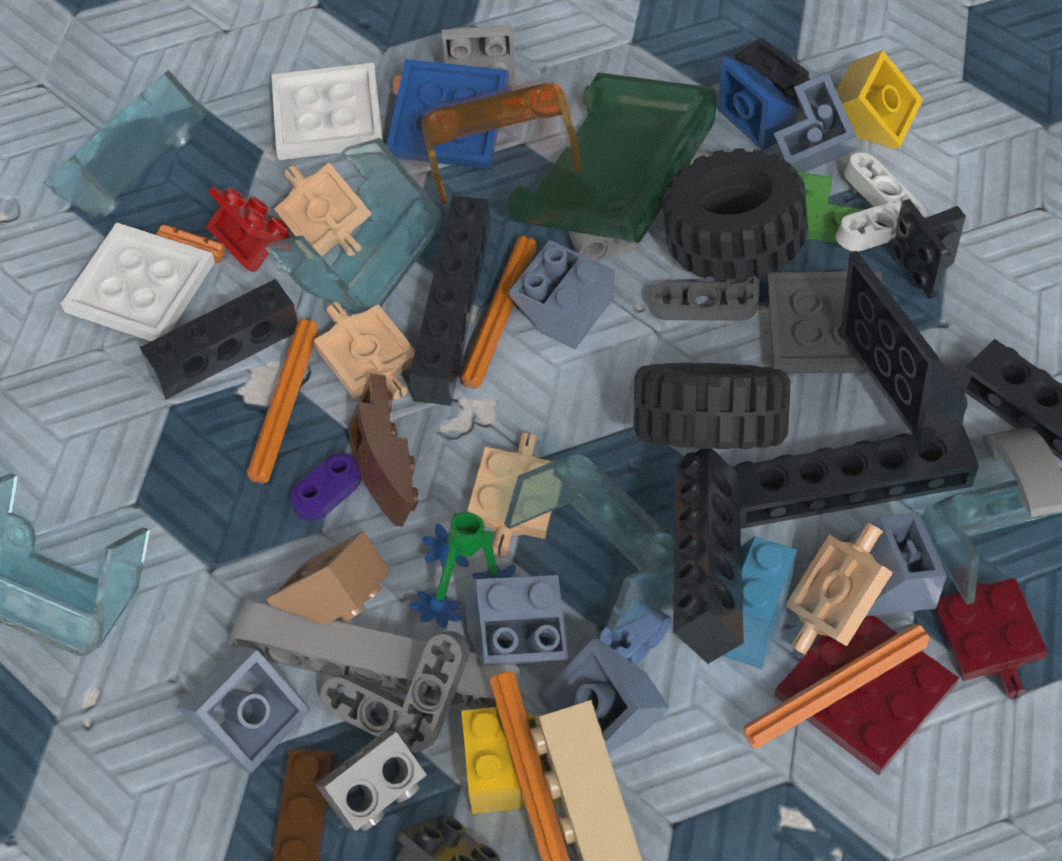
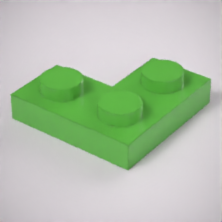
[798,172,864,244]

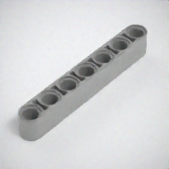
[228,602,521,710]

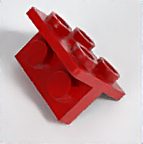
[206,186,297,272]

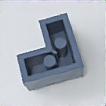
[774,72,858,173]

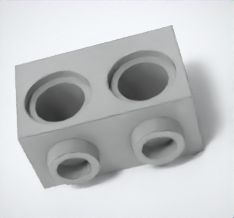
[315,730,426,831]

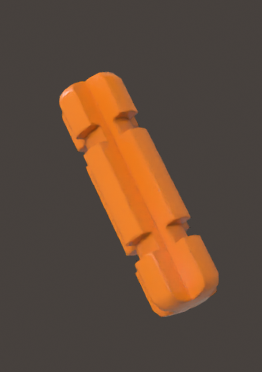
[156,225,225,263]

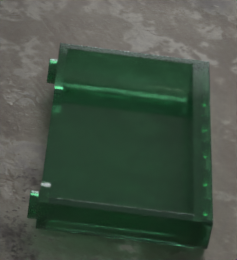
[507,72,717,243]

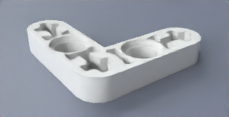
[835,152,927,251]

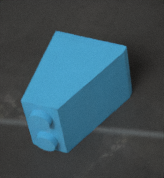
[682,536,797,669]

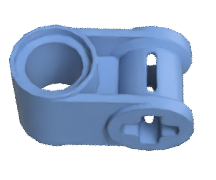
[600,595,672,666]

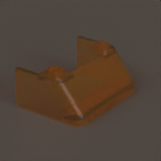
[422,79,582,205]

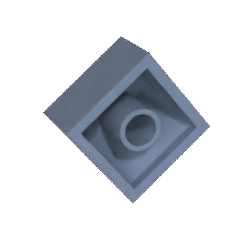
[177,646,311,774]

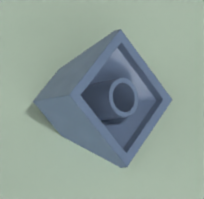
[541,639,669,753]

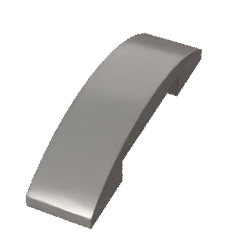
[983,428,1062,517]

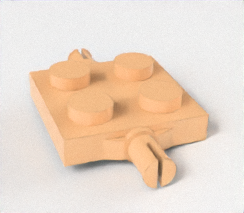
[274,163,372,261]
[314,302,415,400]
[467,432,563,557]
[785,522,893,655]

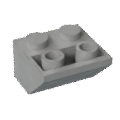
[442,25,515,81]

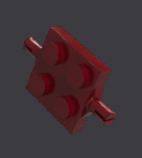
[934,564,1048,698]

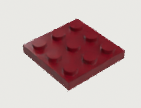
[774,616,959,776]

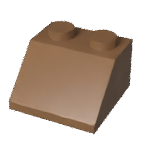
[267,531,391,625]

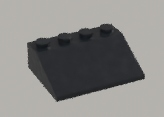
[840,250,968,444]

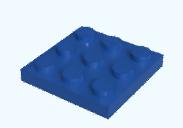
[385,59,509,169]

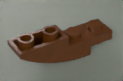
[348,374,418,527]

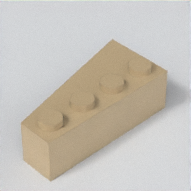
[530,700,642,861]

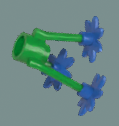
[409,512,516,628]

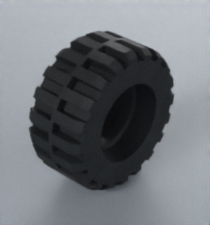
[662,148,808,282]
[633,362,791,450]

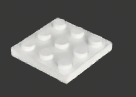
[271,63,383,160]
[61,222,215,341]

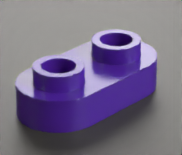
[290,454,362,521]

